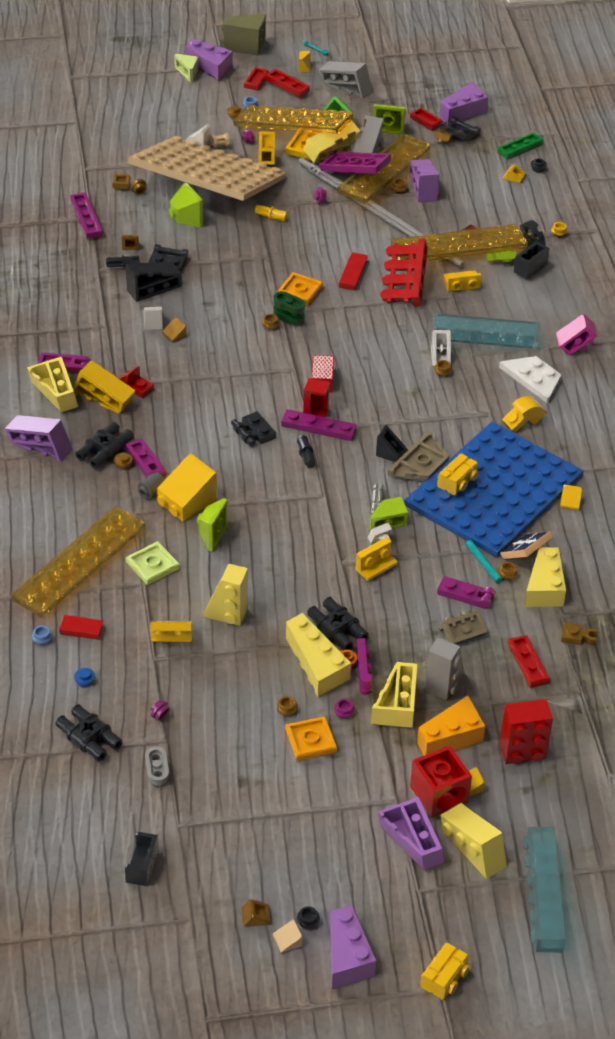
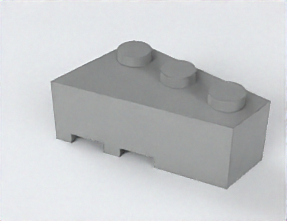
[319,61,373,99]
[353,115,384,153]
[425,637,464,701]

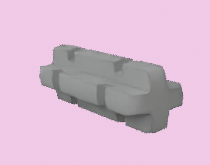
[371,483,384,514]

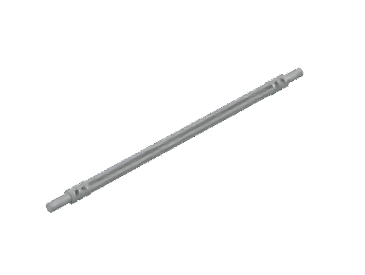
[298,158,464,268]

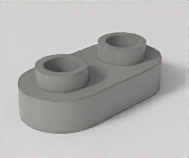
[145,746,169,786]

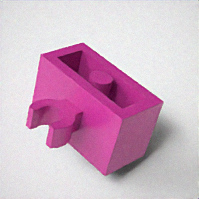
[556,313,597,355]

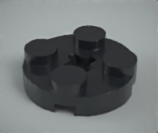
[520,220,546,248]

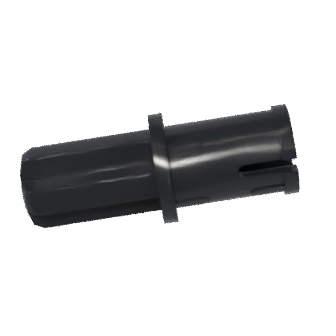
[106,255,140,268]
[297,435,315,467]

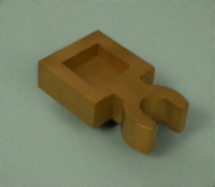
[561,622,597,645]

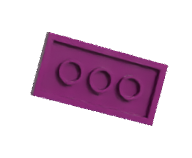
[320,151,392,175]

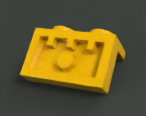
[443,270,482,292]
[355,537,397,581]
[150,621,192,642]

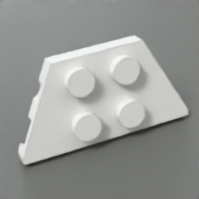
[499,356,561,403]

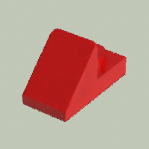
[118,366,154,398]

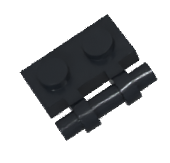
[231,411,276,447]

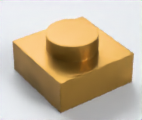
[434,129,453,143]
[112,174,131,190]

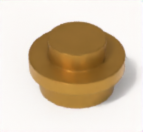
[227,105,242,119]
[391,178,408,193]
[131,179,147,194]
[262,314,279,329]
[434,360,452,376]
[114,453,133,470]
[497,562,517,580]
[277,696,298,716]

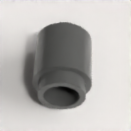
[138,473,165,499]

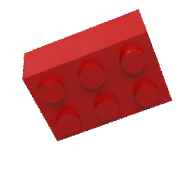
[499,699,553,764]

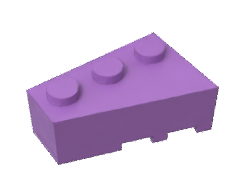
[186,39,233,81]
[409,159,440,202]
[378,797,445,870]
[329,905,376,989]

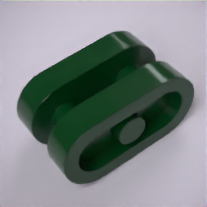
[273,291,305,325]

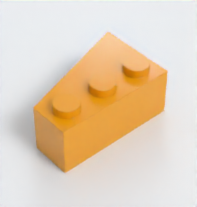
[417,696,485,755]

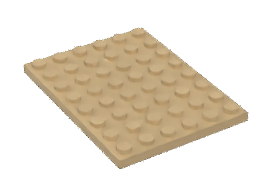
[127,136,286,201]

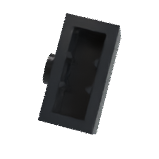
[514,241,550,279]

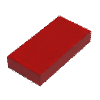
[244,67,269,91]
[410,107,443,131]
[59,615,104,640]

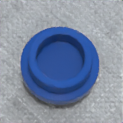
[74,668,95,687]

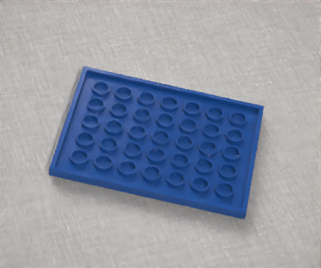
[404,421,583,558]

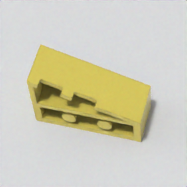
[371,662,417,728]

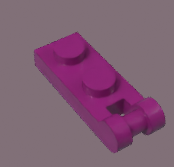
[38,352,91,374]
[126,439,166,478]
[437,576,496,609]
[356,638,372,695]

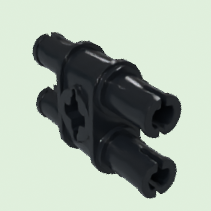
[75,422,134,469]
[307,596,369,650]
[55,704,123,762]

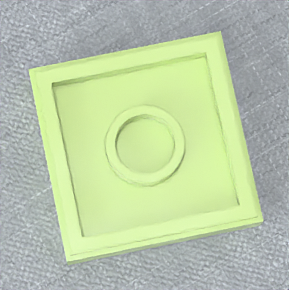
[125,541,180,585]

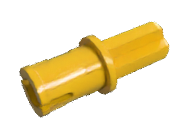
[255,205,288,222]

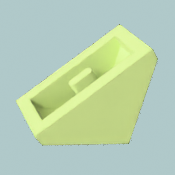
[175,54,198,82]

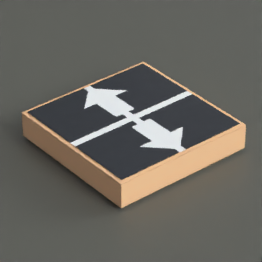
[500,531,553,559]

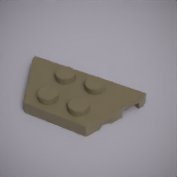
[388,431,449,481]

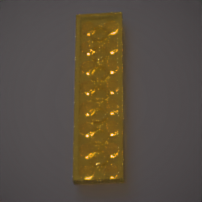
[233,105,354,134]
[337,134,431,204]
[391,224,528,261]
[11,506,145,618]

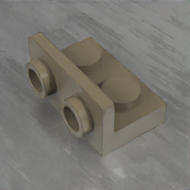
[438,610,488,644]

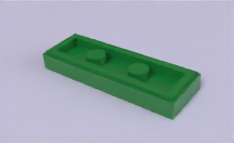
[497,132,544,160]

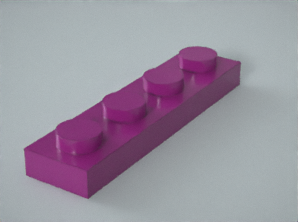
[70,192,103,239]
[281,409,357,441]

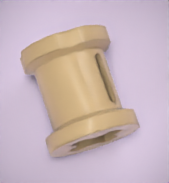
[211,133,230,149]

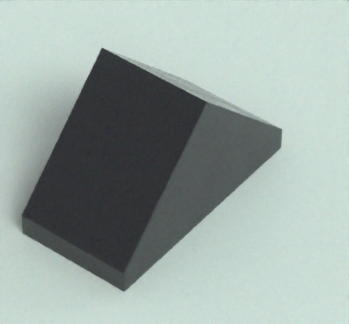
[376,424,408,462]

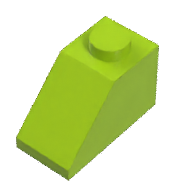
[370,497,408,531]

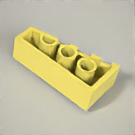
[286,613,351,697]

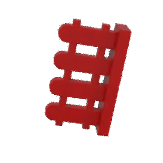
[380,238,428,306]

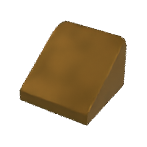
[122,235,139,250]
[162,318,187,342]
[241,899,271,927]

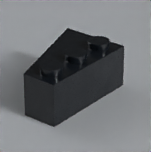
[126,262,182,302]

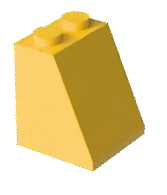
[157,453,217,522]

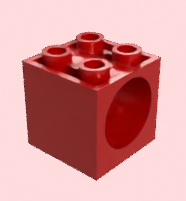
[410,745,472,818]

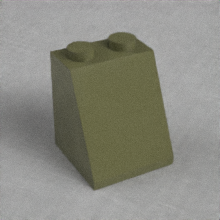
[221,14,266,56]

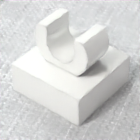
[368,523,392,544]

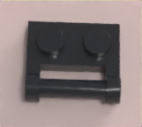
[440,117,481,141]
[148,244,189,272]

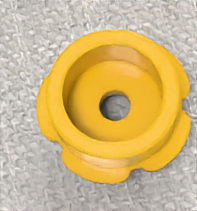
[551,222,568,237]

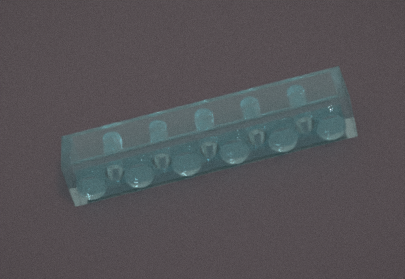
[433,313,539,349]
[523,827,566,953]

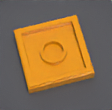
[277,272,323,306]
[285,716,337,761]

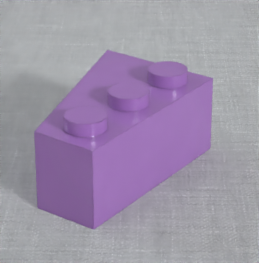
[440,82,489,122]
[5,415,73,462]

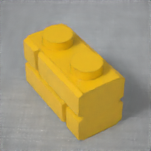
[437,453,479,496]
[420,943,470,1000]

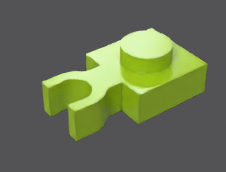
[486,250,516,262]

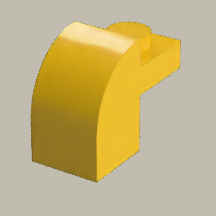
[259,131,275,165]
[502,396,548,433]

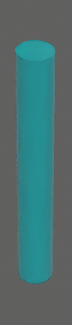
[465,540,502,583]

